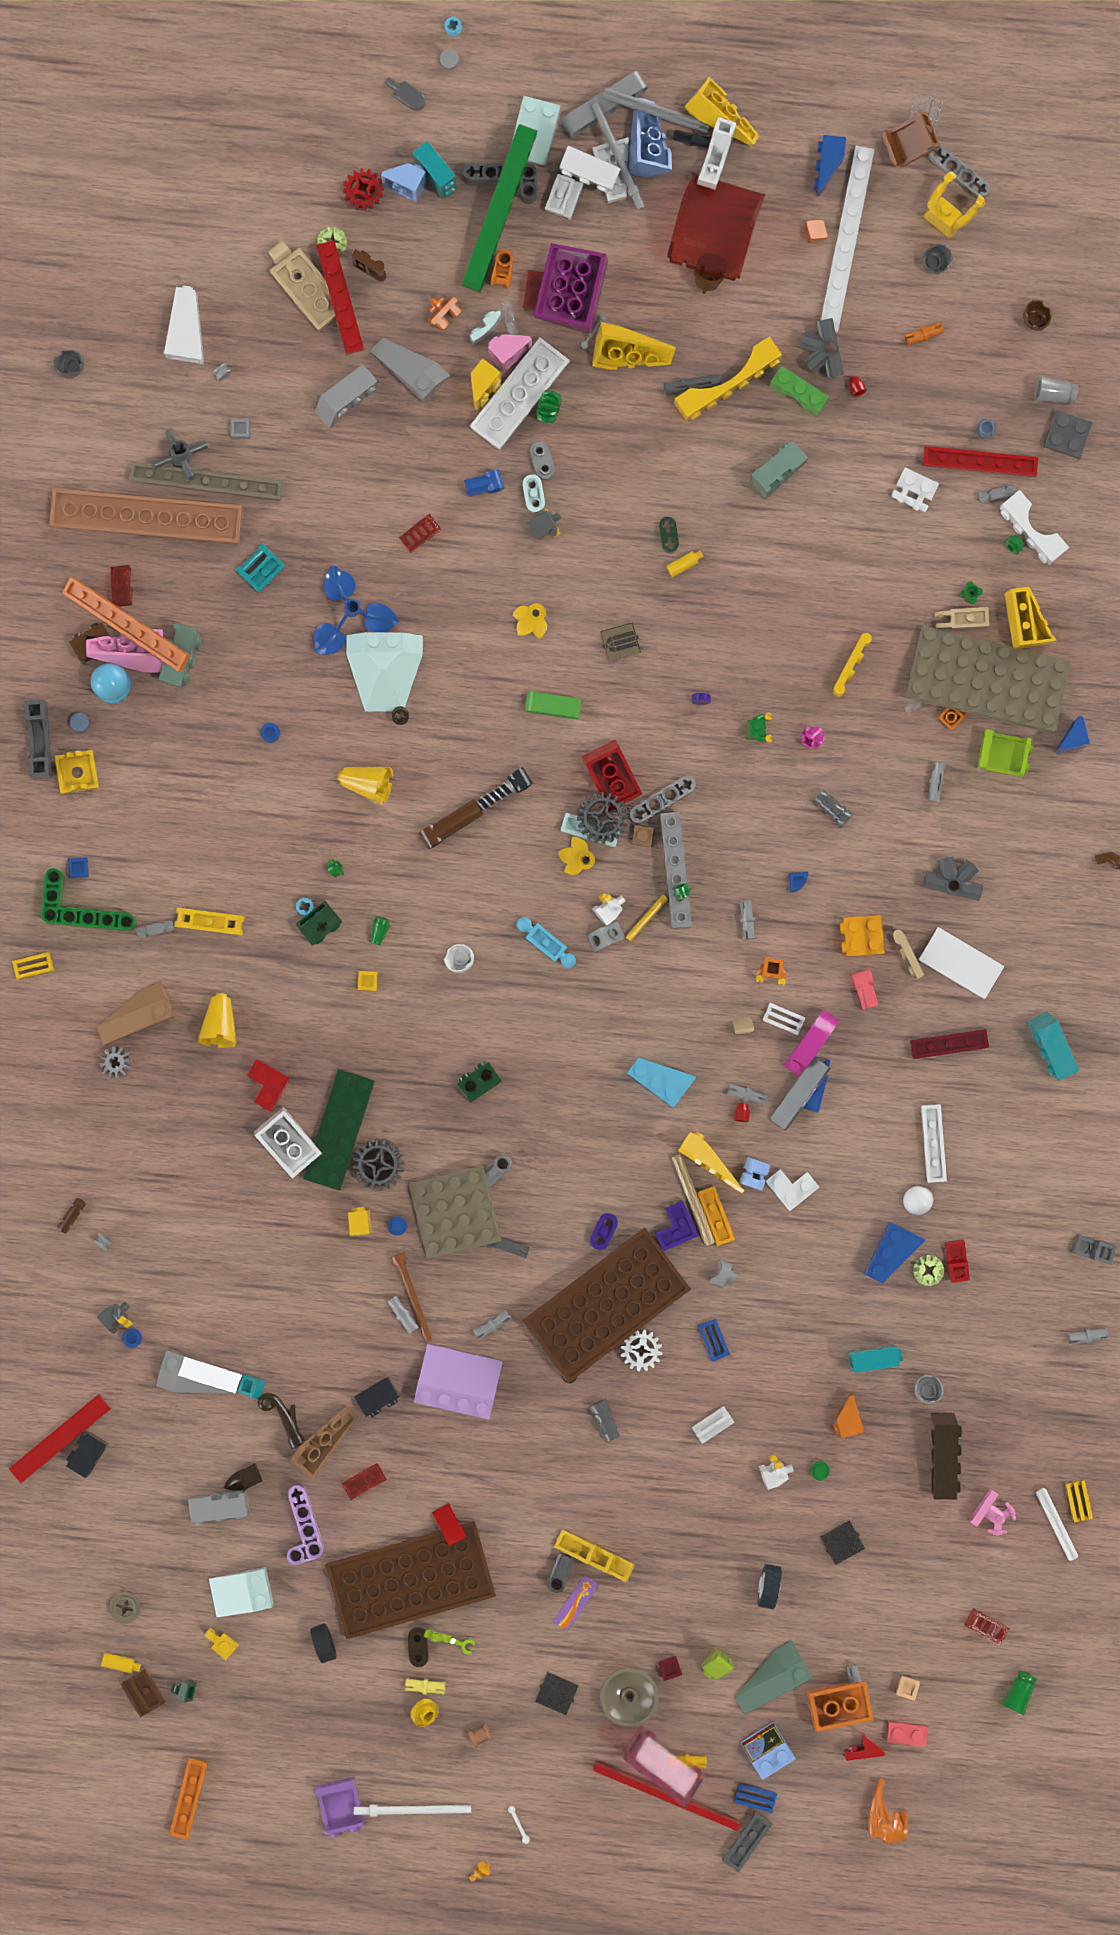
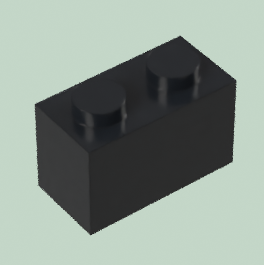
[354,1376,400,1417]
[66,1432,109,1478]

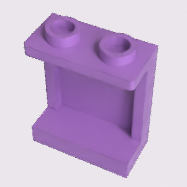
[315,1777,365,1837]

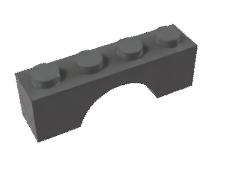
[24,700,53,780]

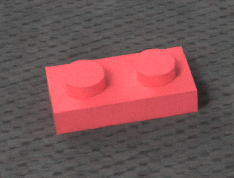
[886,1721,928,1747]

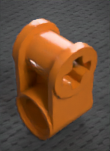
[491,249,514,289]

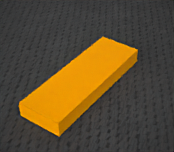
[697,1186,735,1247]

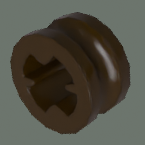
[392,706,409,725]

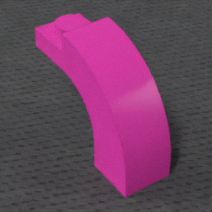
[783,1009,839,1076]

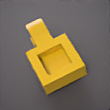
[204,1627,239,1660]

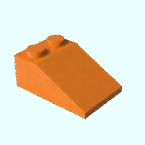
[806,1681,874,1732]

